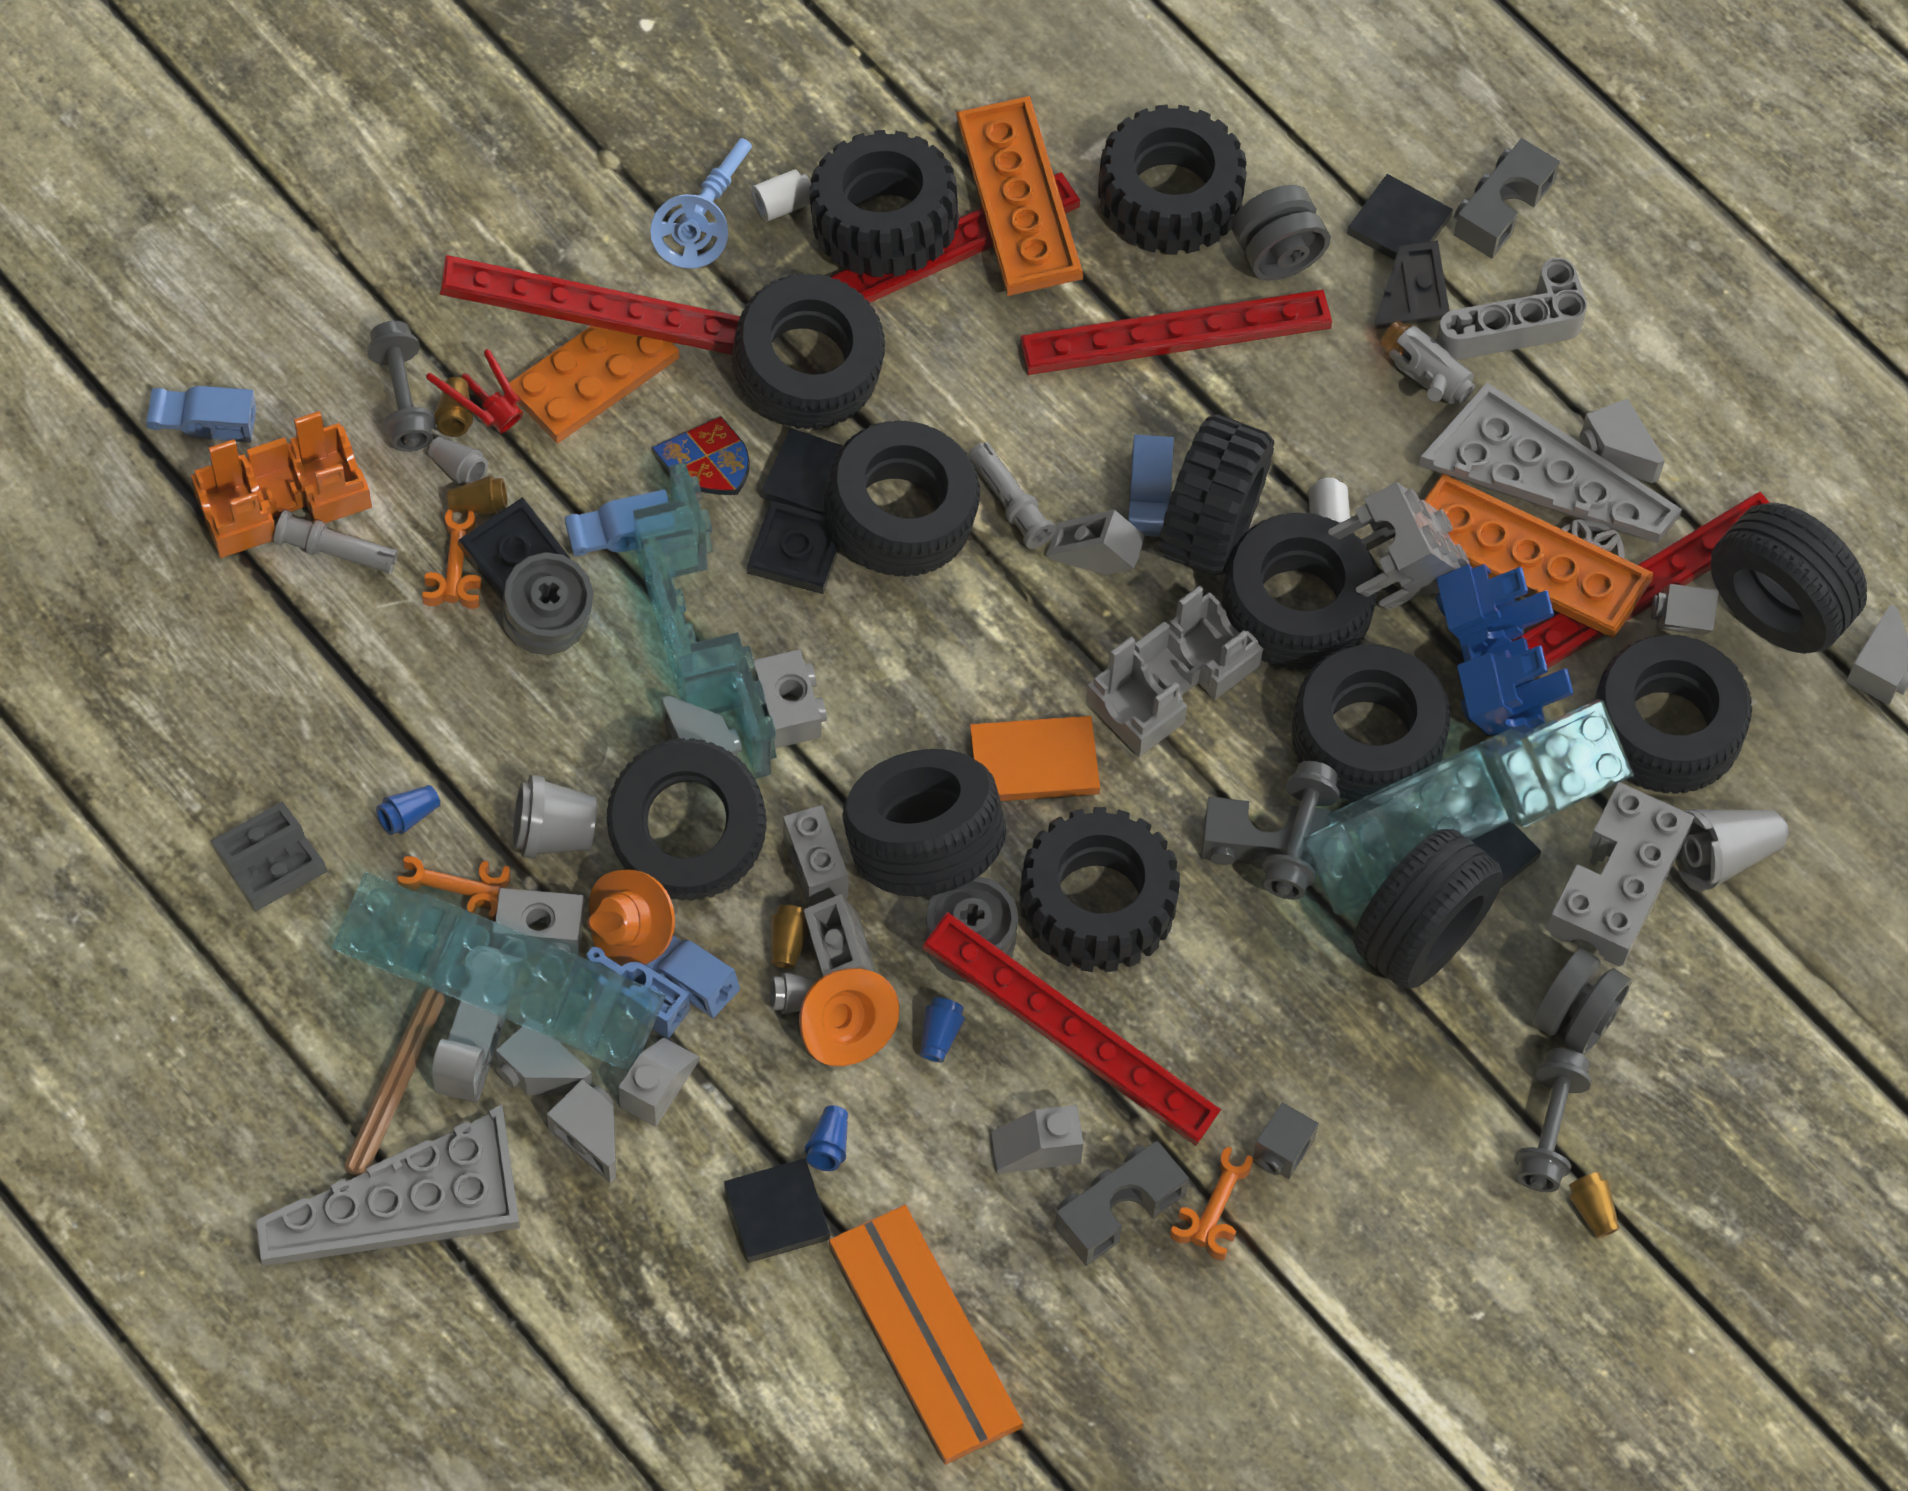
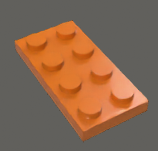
[509,326,679,444]

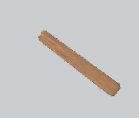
[344,988,445,1177]

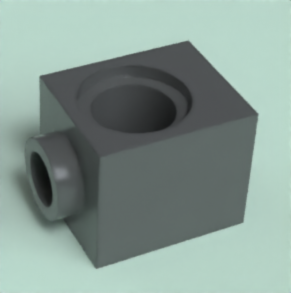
[1253,1102,1319,1179]

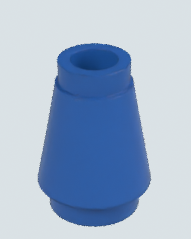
[376,785,440,835]
[919,997,965,1063]
[805,1105,848,1171]

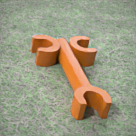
[422,509,482,609]
[397,856,511,924]
[1170,1147,1253,1260]

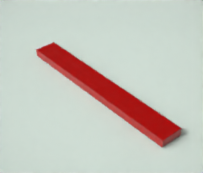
[810,172,1081,330]
[439,255,740,355]
[1020,289,1332,375]
[1513,491,1770,669]
[922,912,1222,1146]

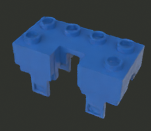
[1436,564,1574,742]

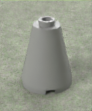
[1676,809,1789,892]

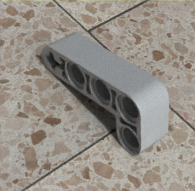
[1436,258,1587,360]
[432,945,522,1103]

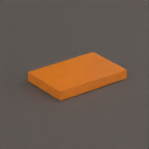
[970,716,1100,801]

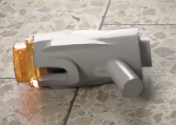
[1380,321,1475,404]

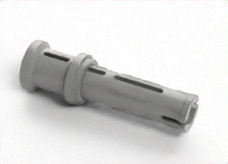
[968,442,1057,549]
[274,509,398,574]

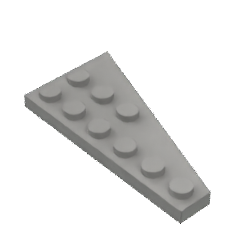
[1419,383,1682,543]
[256,1104,520,1266]

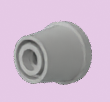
[513,775,597,859]

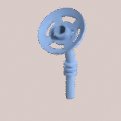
[650,138,752,269]

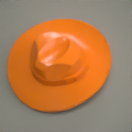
[587,869,675,966]
[799,968,899,1066]

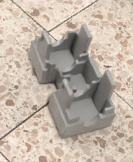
[1328,482,1470,611]
[1086,586,1263,757]
[1547,782,1695,967]

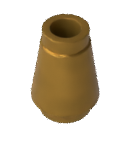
[434,377,473,437]
[447,475,508,514]
[771,905,810,969]
[1569,1172,1620,1239]

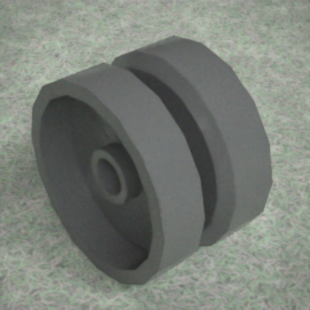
[1231,185,1331,281]
[501,553,594,655]
[925,876,1018,983]
[1532,948,1632,1056]

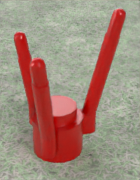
[426,349,523,434]

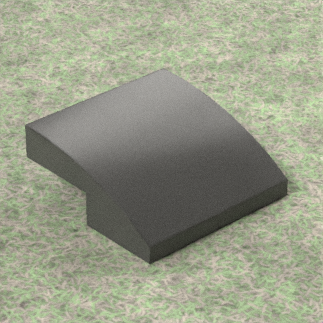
[211,801,328,912]

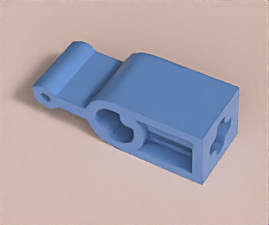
[146,386,257,442]
[1128,434,1174,537]
[564,489,675,556]
[645,936,740,1018]
[586,947,690,1039]

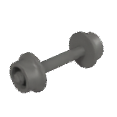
[367,321,435,452]
[1262,761,1340,900]
[1514,1048,1592,1192]

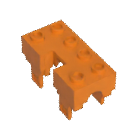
[191,411,372,558]

